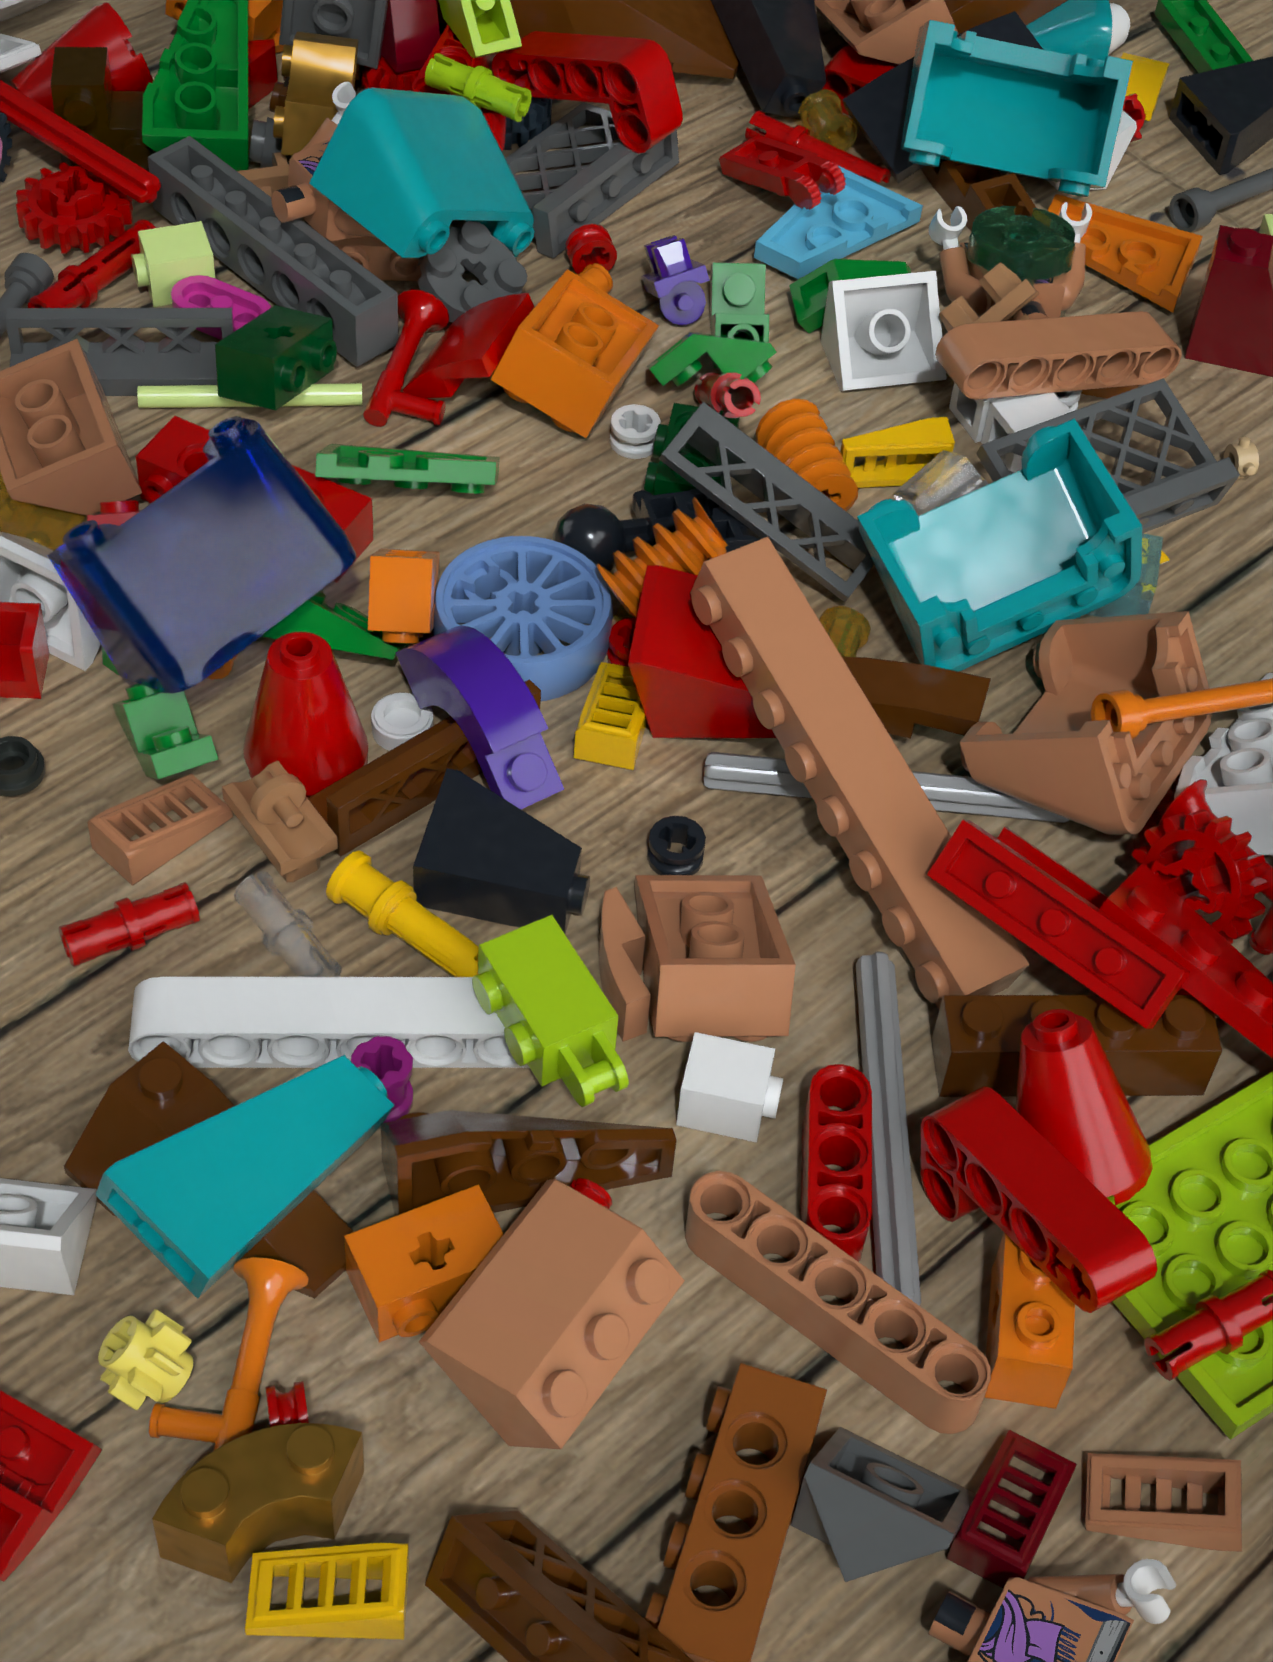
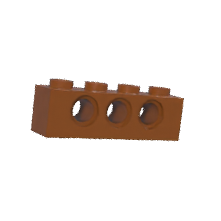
[645,1363,827,1662]

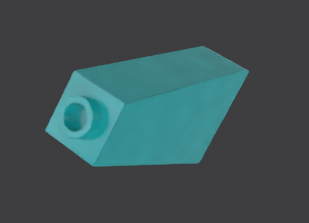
[95,1055,394,1299]

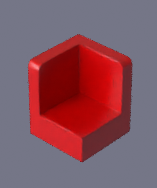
[0,602,49,699]

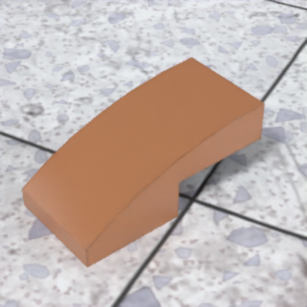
[599,887,651,1042]

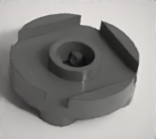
[418,221,528,323]

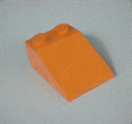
[490,269,659,438]

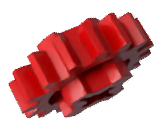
[16,162,133,254]
[1128,810,1270,944]

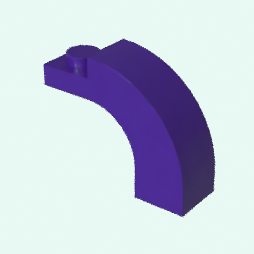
[395,625,564,809]

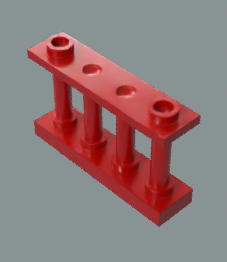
[927,819,1191,1029]

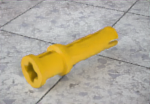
[326,850,479,977]

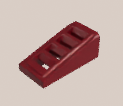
[947,1430,1077,1589]

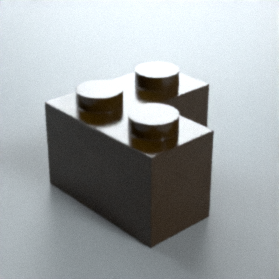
[50,47,156,172]

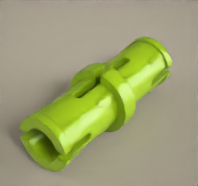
[425,53,532,122]

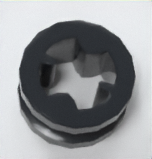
[647,815,706,875]

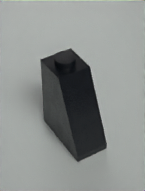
[1169,56,1273,175]
[413,768,590,934]

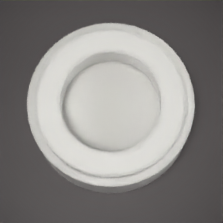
[371,693,433,751]

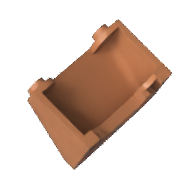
[959,611,1212,835]

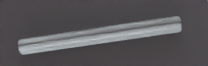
[703,752,1069,823]
[856,951,921,1306]

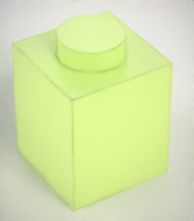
[131,221,215,307]

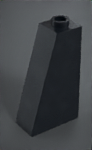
[711,0,827,119]

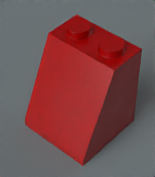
[628,565,776,738]

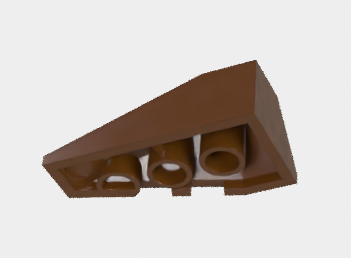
[64,1041,353,1299]
[381,1110,677,1216]

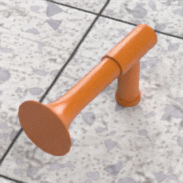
[149,1257,309,1451]

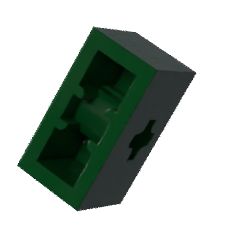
[215,305,337,411]

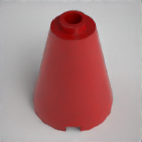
[10,2,153,113]
[243,632,368,798]
[1016,1009,1153,1206]

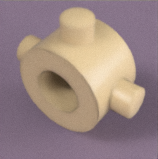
[1224,436,1259,479]

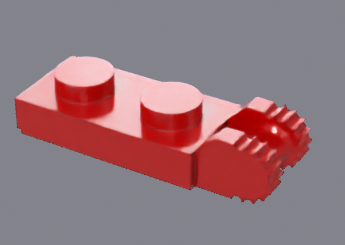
[719,134,846,210]

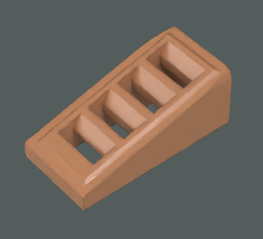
[87,773,233,886]
[1085,1453,1242,1552]

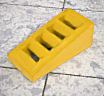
[840,417,955,488]
[574,662,647,770]
[245,1543,409,1640]

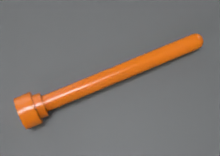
[1091,678,1273,739]

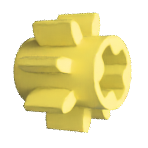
[98,1309,193,1410]

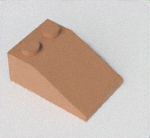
[635,875,796,1042]

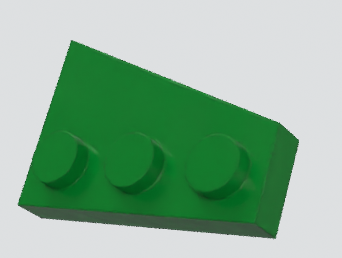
[315,444,500,494]

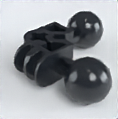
[553,488,762,573]

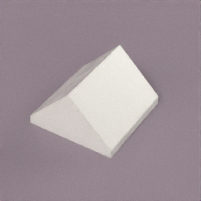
[821,271,946,391]
[0,532,102,671]
[0,1178,97,1295]

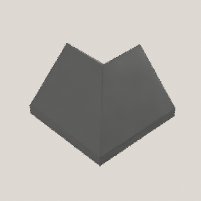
[791,1427,976,1582]

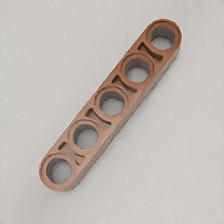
[935,311,1182,400]
[685,1171,991,1434]

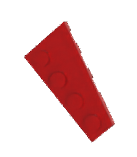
[1099,863,1273,1058]

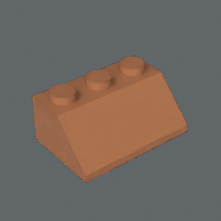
[814,0,959,65]
[0,339,142,516]
[419,1179,685,1449]

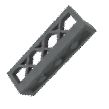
[5,308,234,396]
[659,402,874,602]

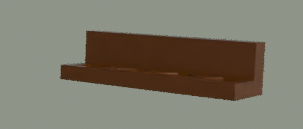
[308,679,541,857]
[425,1510,694,1662]

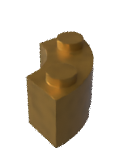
[273,31,359,156]
[152,1423,364,1583]

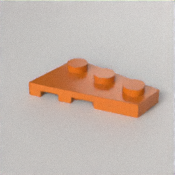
[1044,194,1203,313]

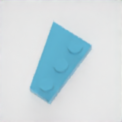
[754,165,923,279]

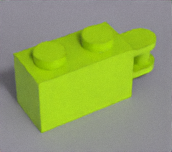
[472,915,629,1107]

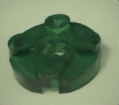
[966,206,1076,285]

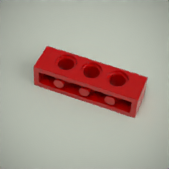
[135,416,373,583]

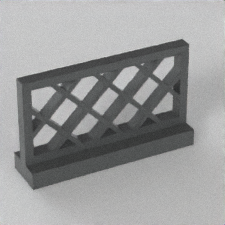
[505,102,679,258]
[976,378,1240,534]

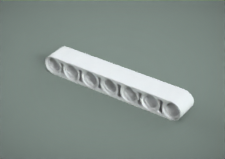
[128,977,530,1068]

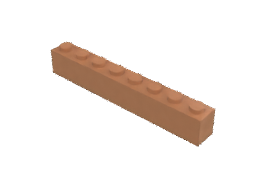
[690,537,1030,1010]

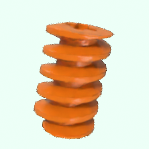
[756,399,859,511]
[596,497,728,618]

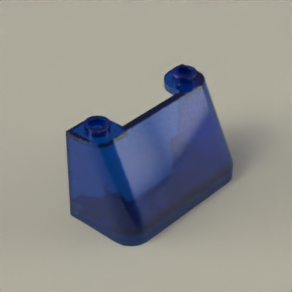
[47,416,356,694]

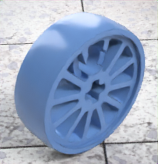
[433,536,613,701]

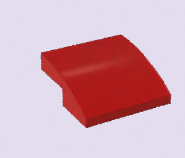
[402,293,535,398]
[0,1390,102,1582]

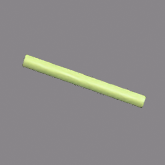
[137,383,362,408]

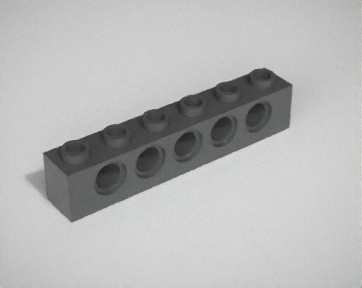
[148,136,398,367]

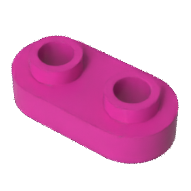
[171,275,271,340]

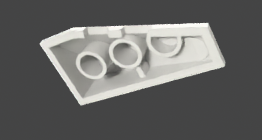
[1174,673,1273,856]

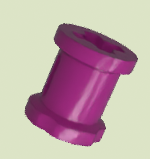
[351,1036,414,1123]

